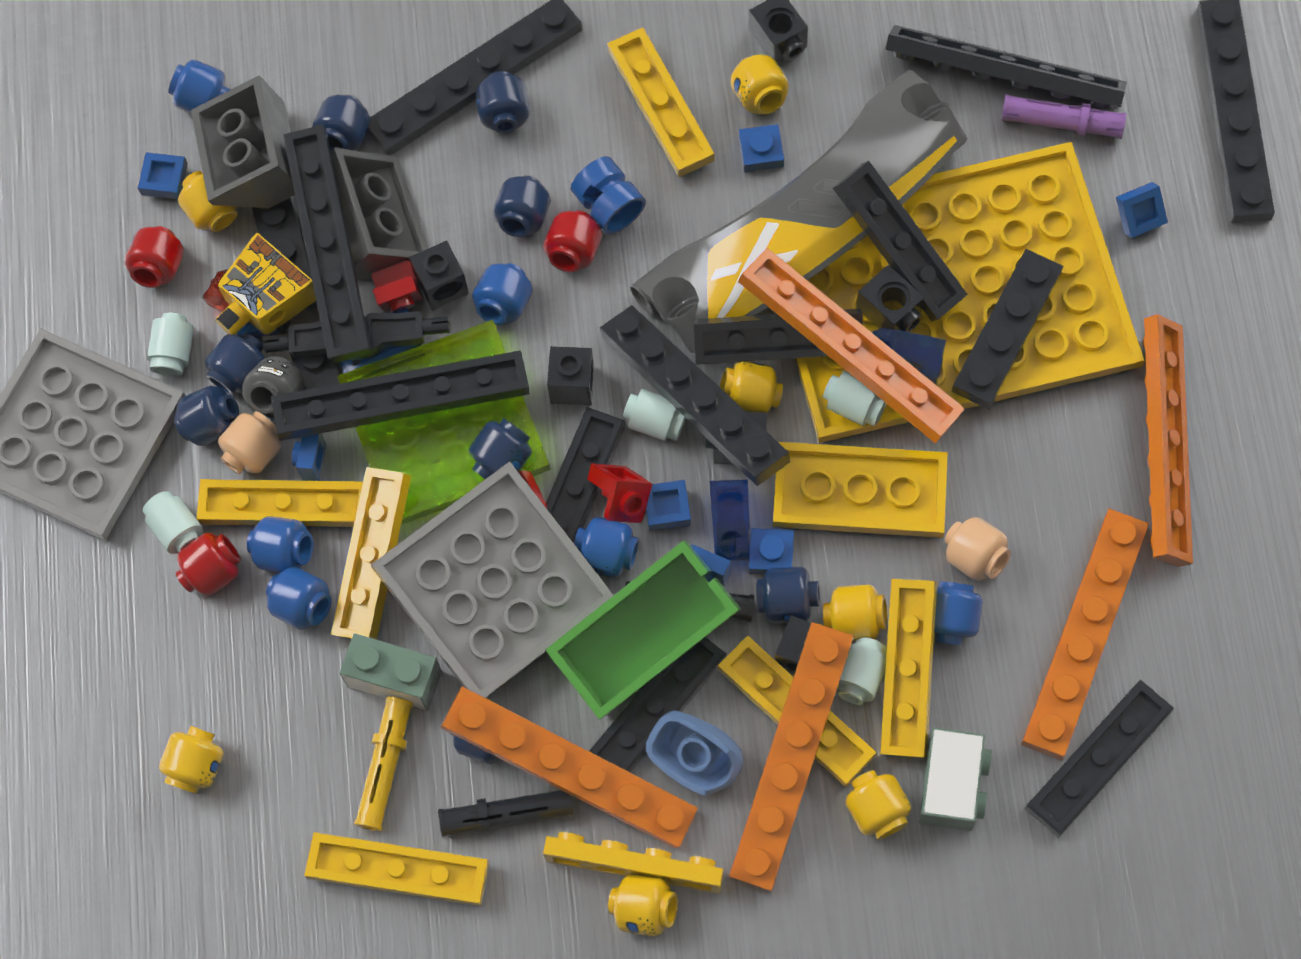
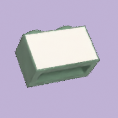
[339,633,442,711]
[919,727,992,831]

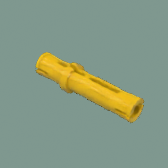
[354,696,413,831]

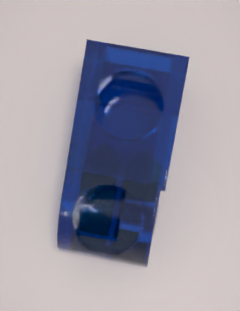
[872,328,946,385]
[709,479,750,561]

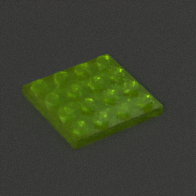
[337,320,551,525]

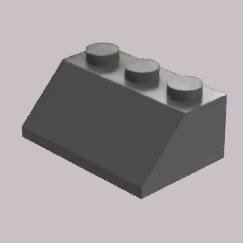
[191,75,295,208]
[331,148,428,281]

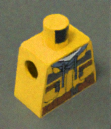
[215,233,316,335]

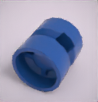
[570,156,646,234]

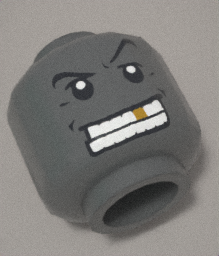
[242,356,304,418]

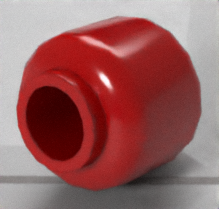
[543,210,603,272]
[124,226,184,288]
[175,533,242,596]

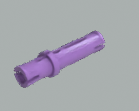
[1001,95,1127,139]

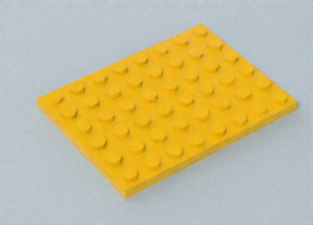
[795,142,1145,443]

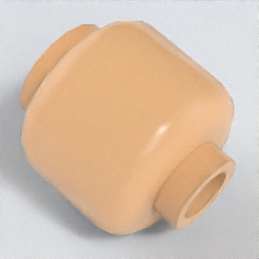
[218,411,281,474]
[944,517,1011,581]

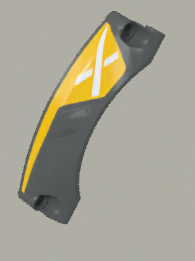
[630,70,967,353]

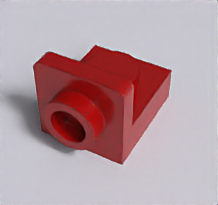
[587,463,652,523]

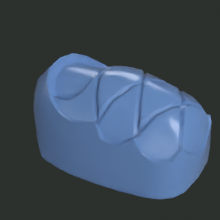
[646,710,744,796]

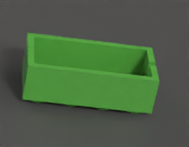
[545,540,741,720]

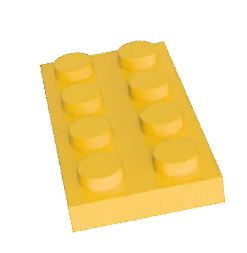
[773,442,948,538]

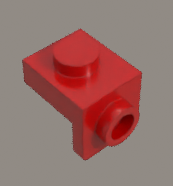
[372,261,424,313]

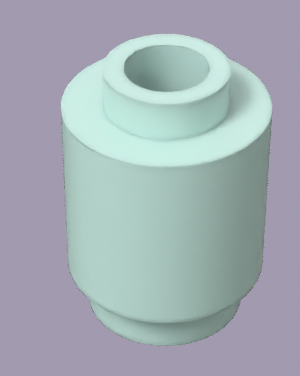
[147,313,194,376]
[823,371,887,427]
[623,389,686,441]
[143,491,203,554]
[837,637,887,705]

